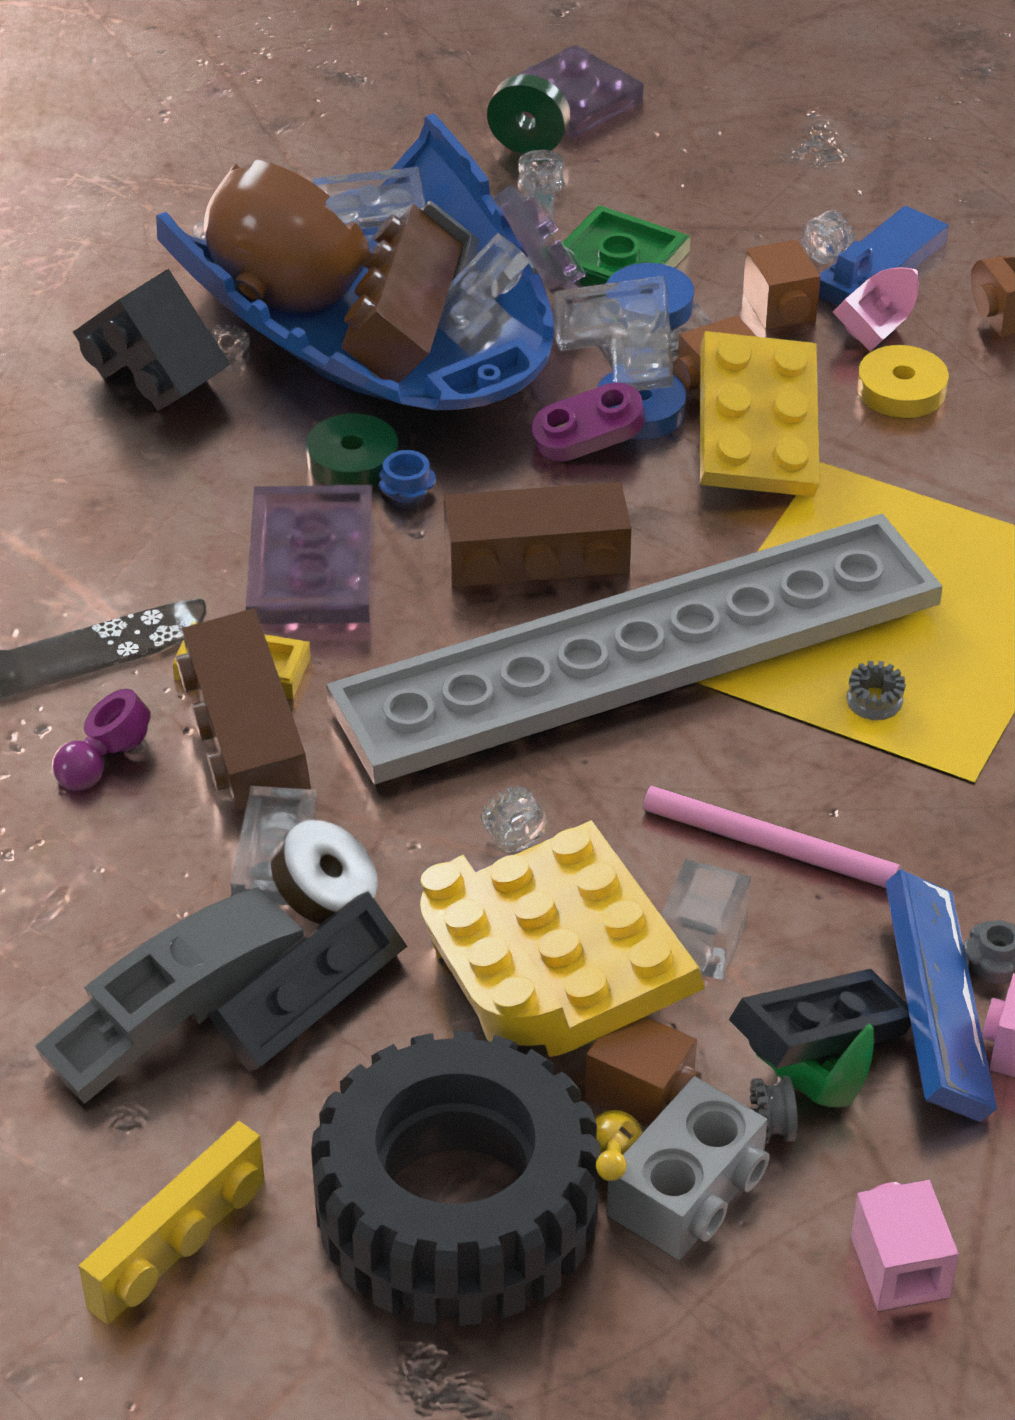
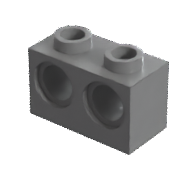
[607,1076,769,1261]

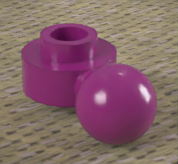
[52,688,151,791]

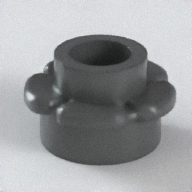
[964,920,1015,984]

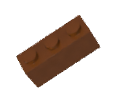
[443,482,632,587]
[176,608,312,812]

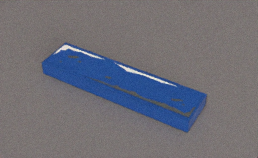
[885,869,997,1122]

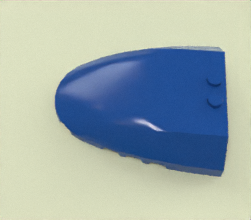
[156,114,554,410]

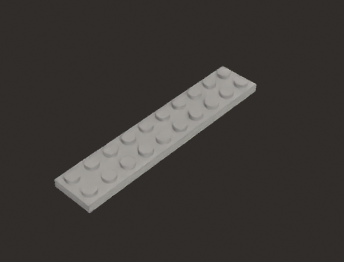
[326,513,943,785]

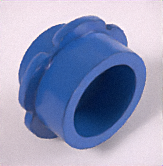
[379,450,436,503]

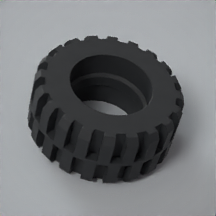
[311,1031,600,1326]

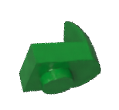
[756,1024,874,1107]

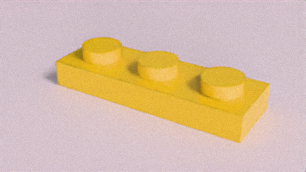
[78,1121,265,1325]

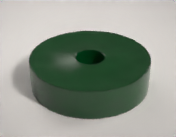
[487,74,570,156]
[306,413,398,490]

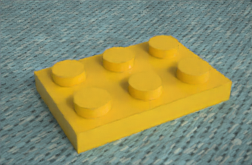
[700,331,820,497]

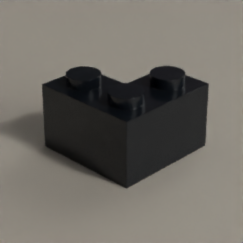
[73,268,231,411]

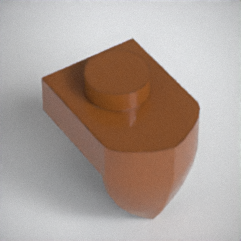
[971,256,1015,337]

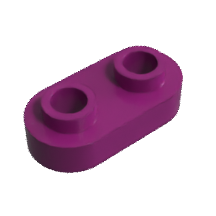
[532,382,645,462]

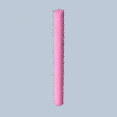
[643,786,901,888]

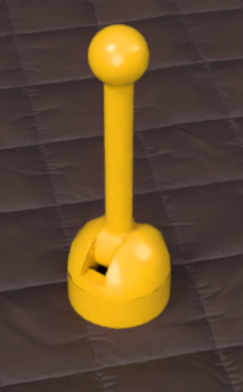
[595,1110,643,1181]

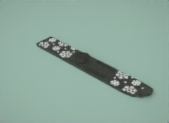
[0,599,207,700]

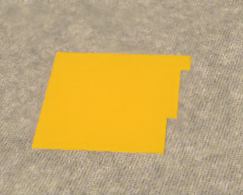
[696,462,1015,783]

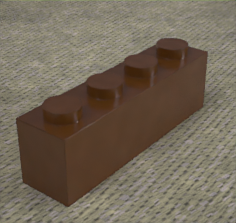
[341,204,463,383]

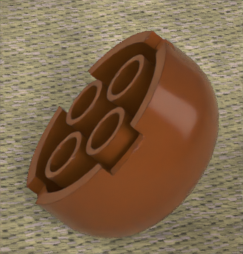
[204,160,370,314]

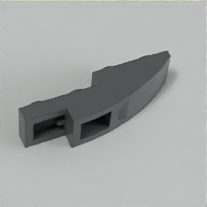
[35,887,304,1104]

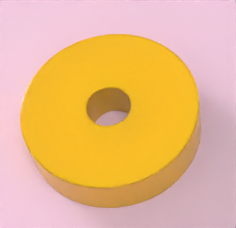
[857,345,949,418]

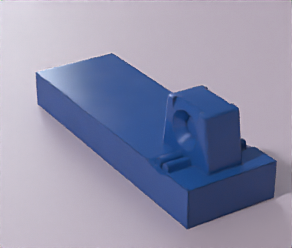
[818,206,949,306]

